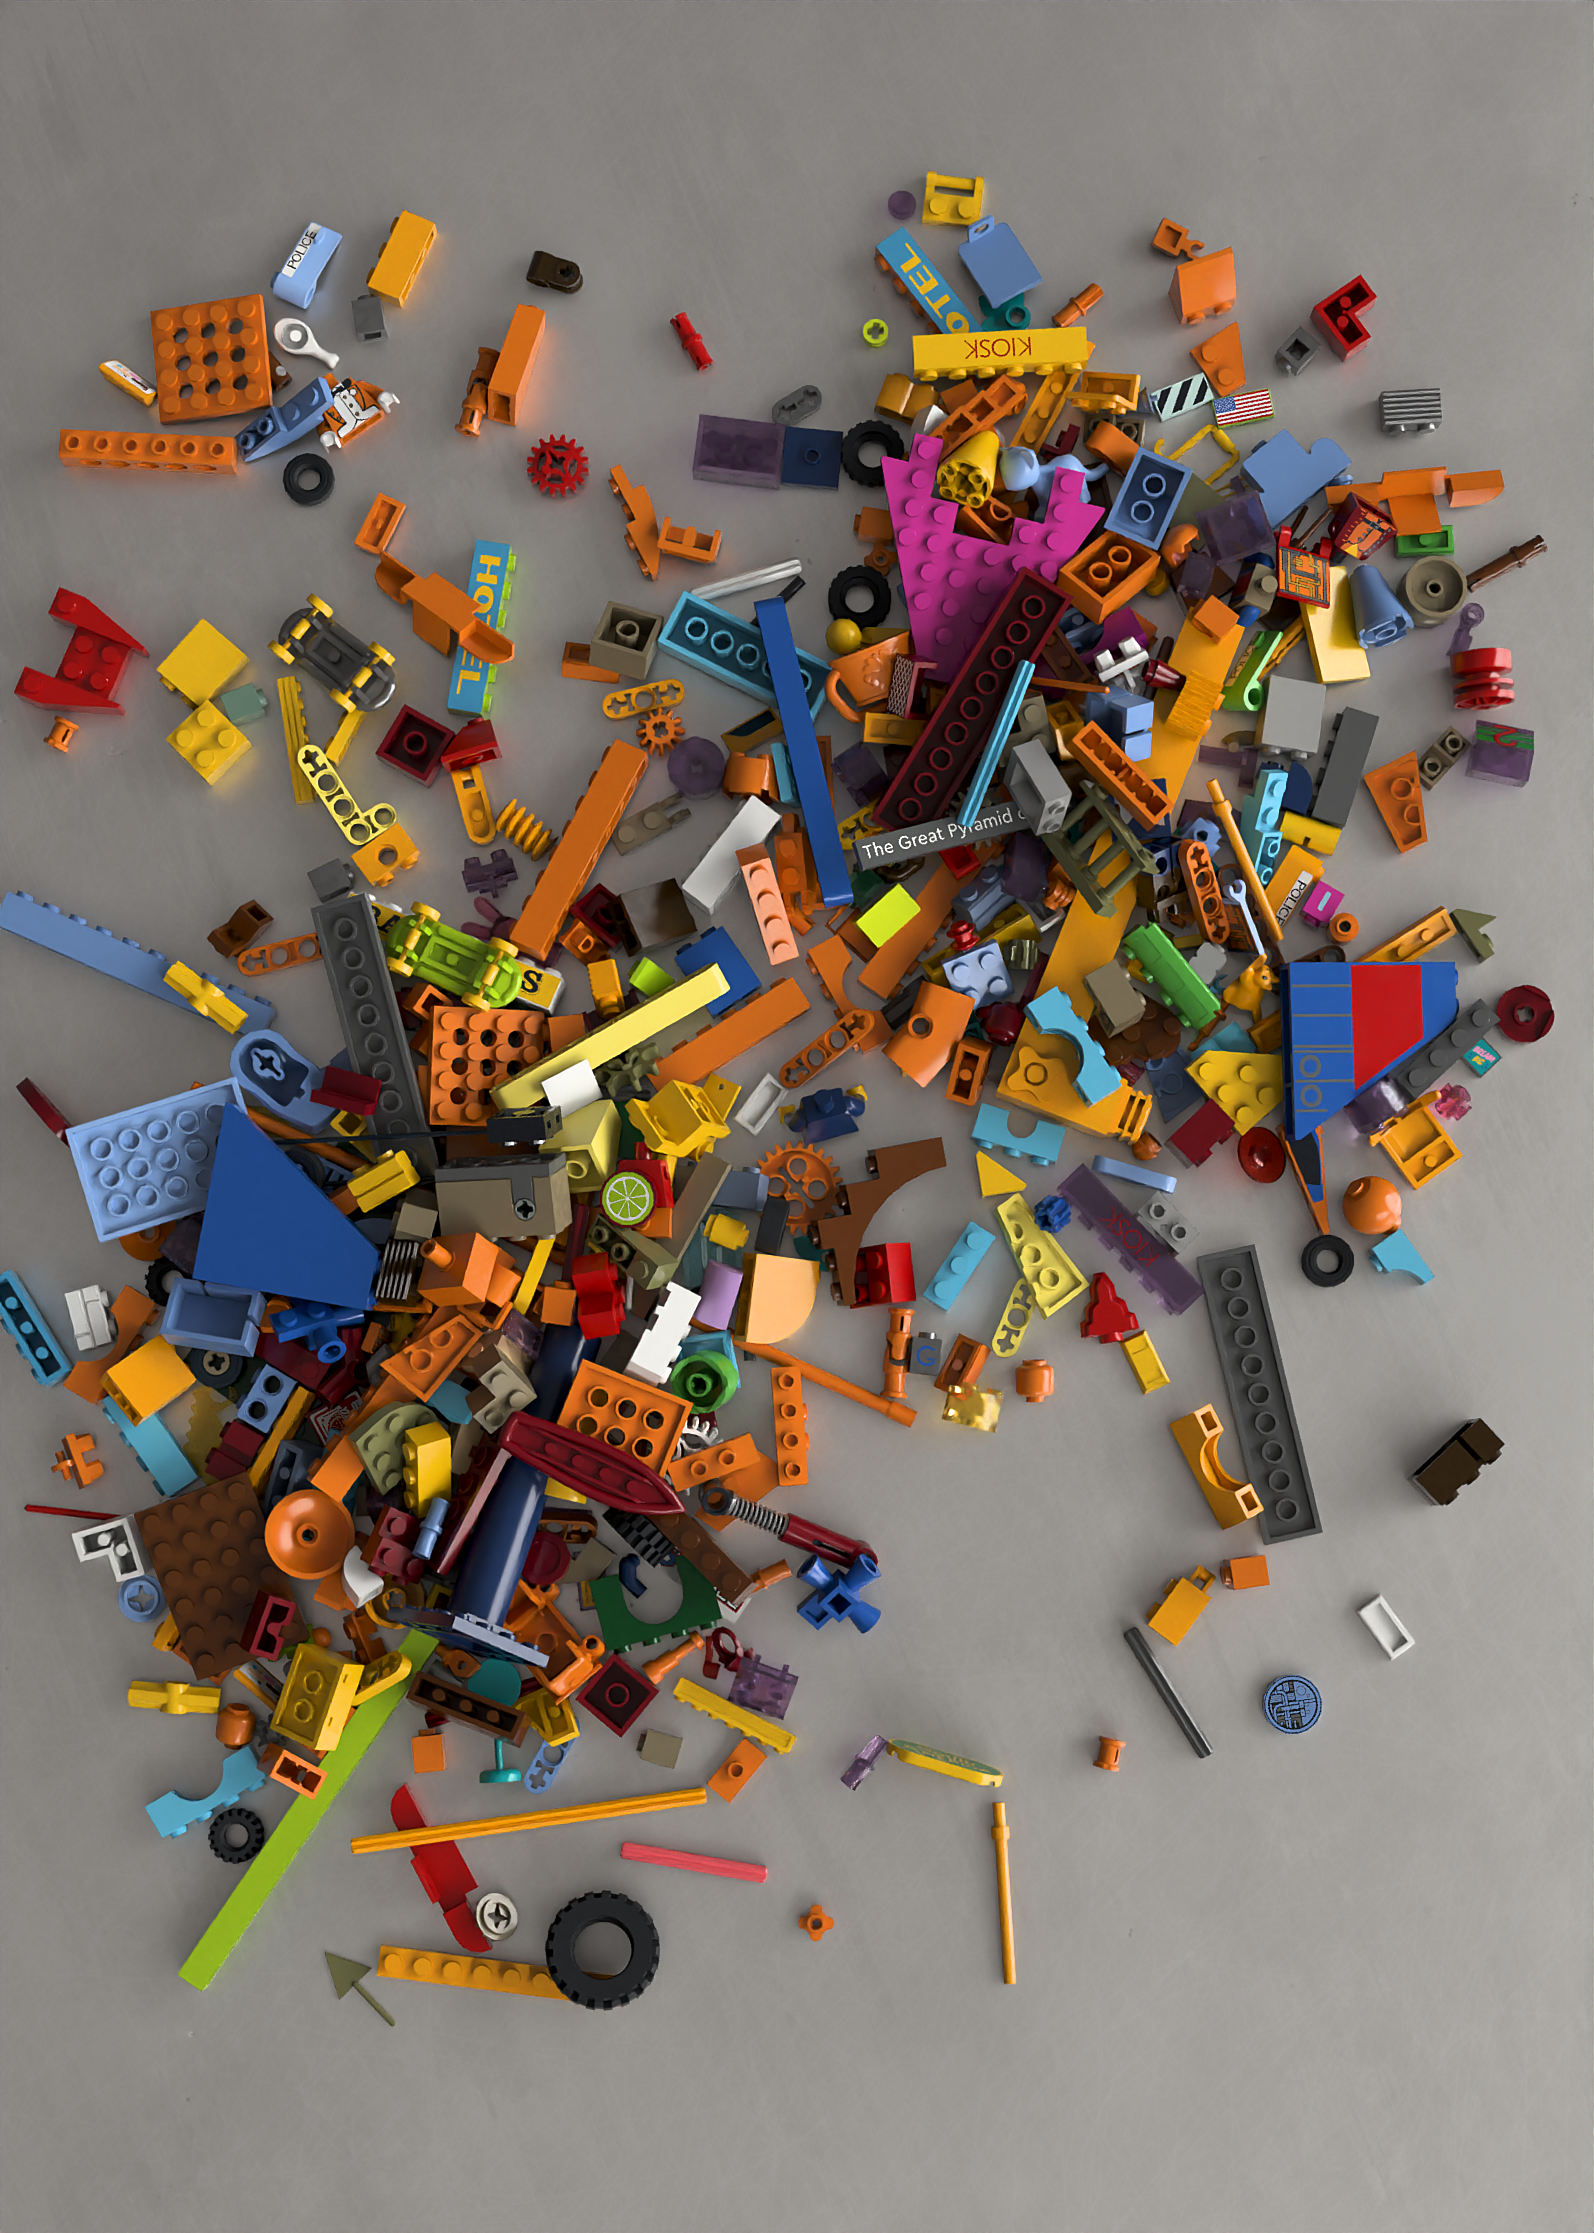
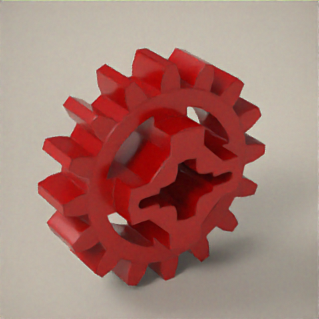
[527,434,589,498]

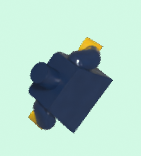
[778,1084,868,1145]

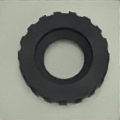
[841,420,905,488]
[828,565,892,631]

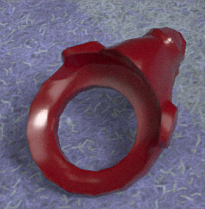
[711,1626,754,1674]

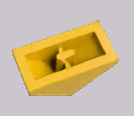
[975,1150,1027,1198]

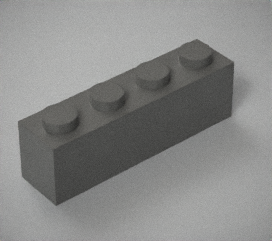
[1307,706,1379,831]
[1391,998,1501,1103]

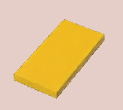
[1299,566,1370,684]

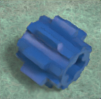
[1033,1195,1071,1233]

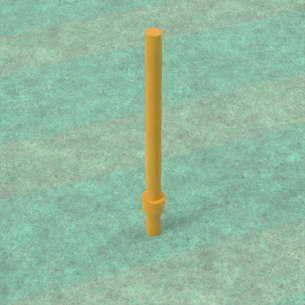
[1205,778,1284,942]
[991,1802,1016,1984]

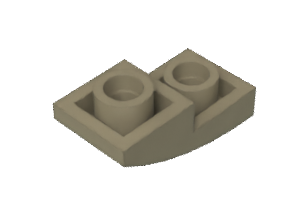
[1083,413,1146,448]
[1417,725,1472,791]

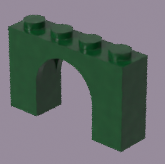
[589,1555,723,1654]

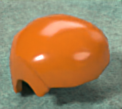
[1159,523,1199,569]

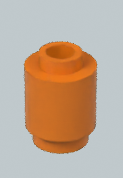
[1326,913,1359,946]

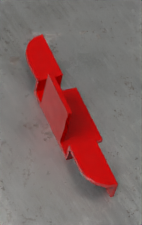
[390,1783,493,1953]

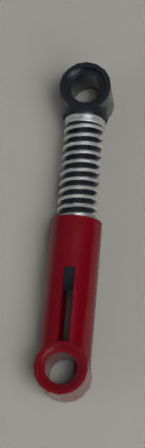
[698,1479,878,1569]

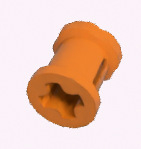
[43,715,79,753]
[1093,1736,1126,1772]

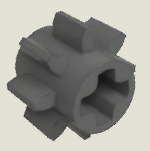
[252,1713,287,1747]

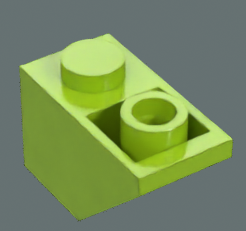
[627,957,675,999]

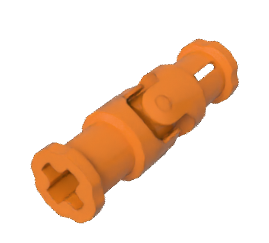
[454,347,500,438]
[880,1308,915,1399]

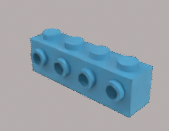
[0,1270,74,1387]

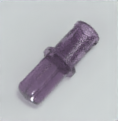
[840,1734,888,1791]

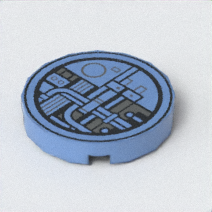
[1262,1675,1322,1734]

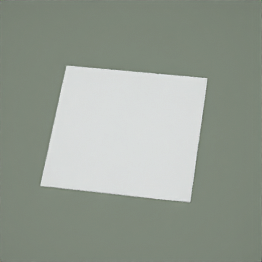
[541,1059,603,1118]

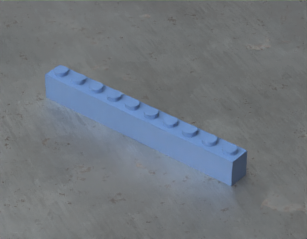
[0,890,277,1036]

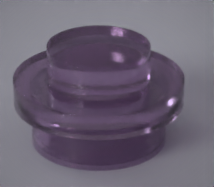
[888,191,916,220]

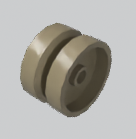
[1396,556,1467,628]

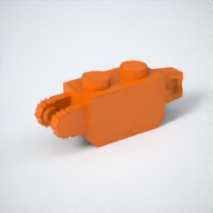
[774,813,817,918]

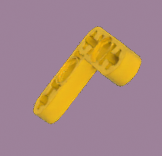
[507,1237,556,1326]

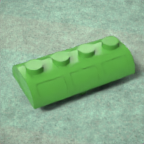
[1121,921,1221,1030]

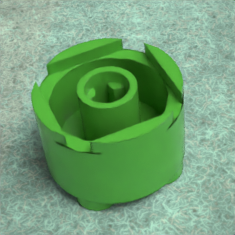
[670,1349,739,1414]

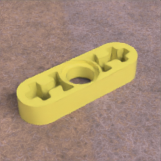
[991,1277,1036,1358]

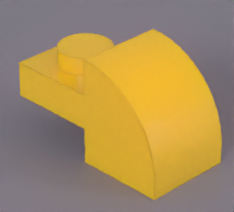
[330,1110,377,1164]

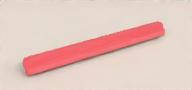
[620,1842,767,1883]

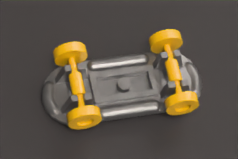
[267,593,396,713]

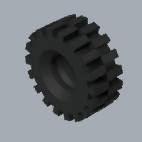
[602,1507,675,1568]

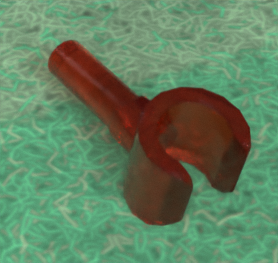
[702,1636,721,1680]

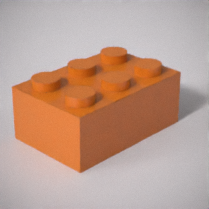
[1056,530,1161,625]

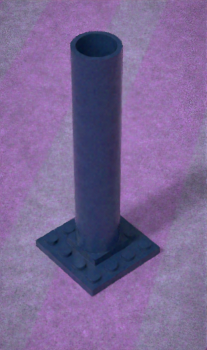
[386,1323,602,1668]

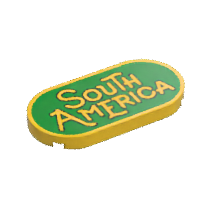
[886,1739,1003,1787]

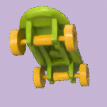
[386,901,522,1013]

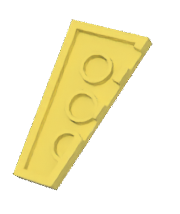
[993,1192,1090,1320]

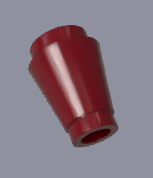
[1140,658,1186,692]

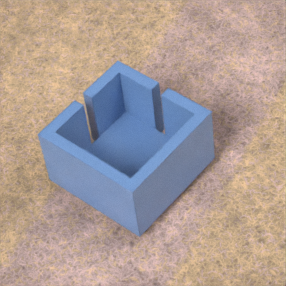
[1086,685,1154,762]

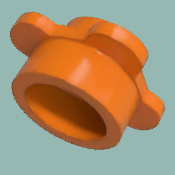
[864,542,898,576]
[798,1905,834,1941]

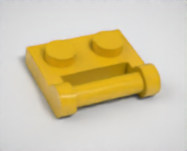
[922,170,985,230]

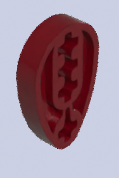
[16,1077,73,1148]

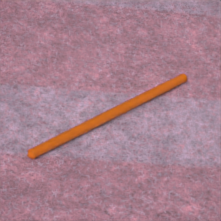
[1029,677,1110,694]

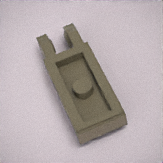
[611,793,691,856]

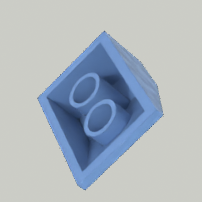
[1104,446,1193,551]

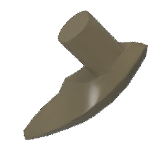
[1221,730,1256,753]

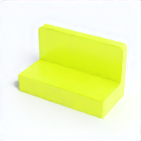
[851,883,921,947]

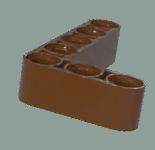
[1215,863,1346,996]

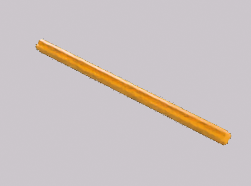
[350,1787,707,1854]

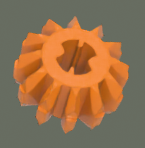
[636,707,685,757]

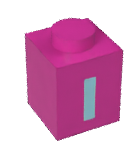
[1299,880,1345,929]

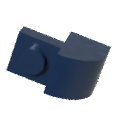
[1255,761,1313,816]

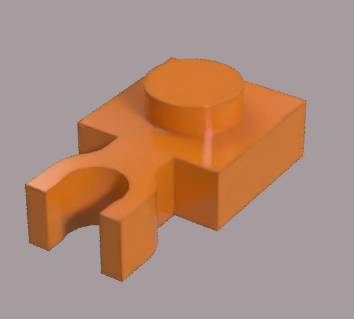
[1150,217,1205,261]

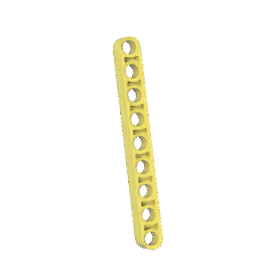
[489,962,730,1111]

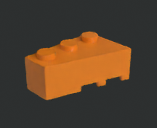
[694,1449,778,1532]

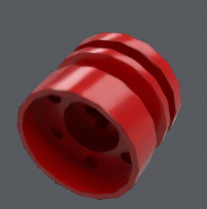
[1450,648,1515,710]

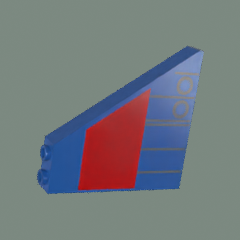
[1279,962,1459,1141]

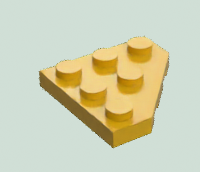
[1184,1050,1283,1136]

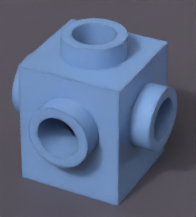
[1178,817,1222,864]

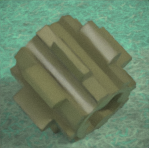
[1003,939,1040,970]

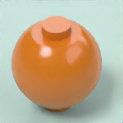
[1342,1176,1402,1235]

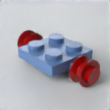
[940,920,1015,1029]

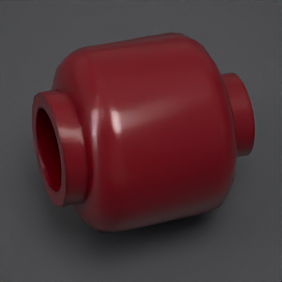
[984,1001,1026,1047]

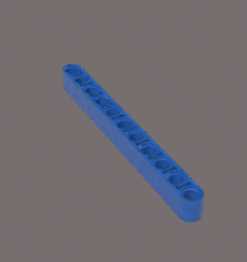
[754,596,854,909]

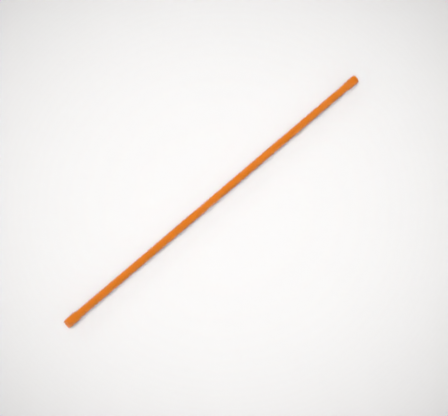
[189,1081,917,1428]

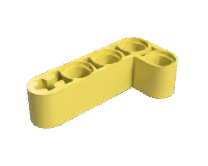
[297,745,396,845]

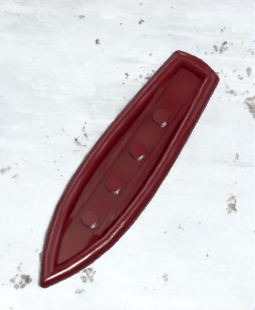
[498,1411,686,1515]

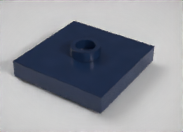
[781,426,843,490]

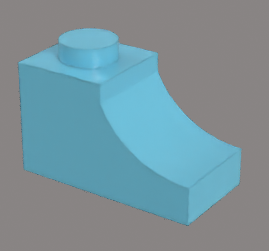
[1368,1229,1435,1285]

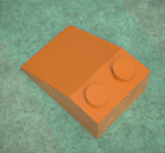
[1168,247,1237,325]

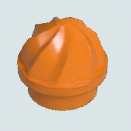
[1131,1131,1162,1161]

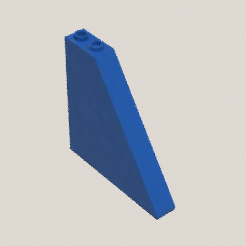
[192,1102,383,1311]

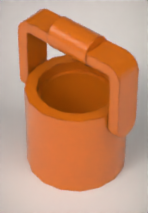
[457,1262,523,1331]

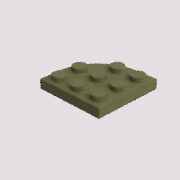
[348,1400,440,1496]

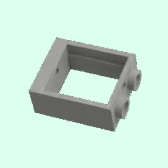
[1003,739,1072,836]
[1131,1191,1200,1259]

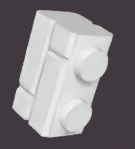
[63,1285,119,1352]

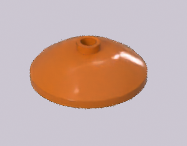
[264,1489,355,1580]

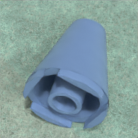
[1350,564,1414,648]

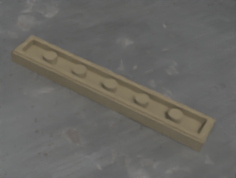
[622,1151,732,1321]

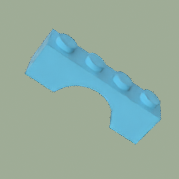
[1023,986,1122,1109]
[145,1744,268,1839]

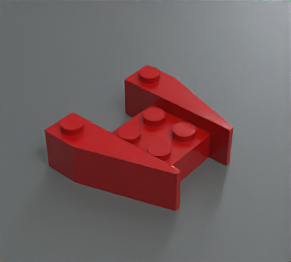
[14,587,150,715]

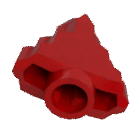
[1080,1272,1139,1344]

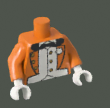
[316,373,399,453]

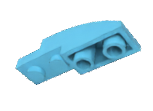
[1240,769,1288,888]

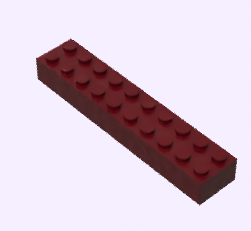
[867,566,1074,832]

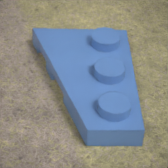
[1143,1045,1205,1124]

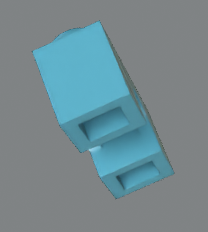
[970,1103,1066,1167]
[922,1221,995,1312]

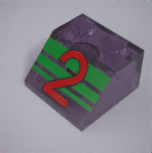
[1465,720,1534,788]

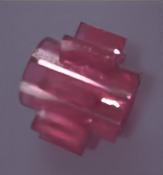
[1435,1083,1472,1121]

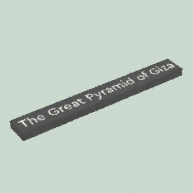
[852,796,1076,872]

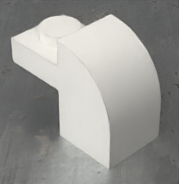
[341,1545,384,1608]

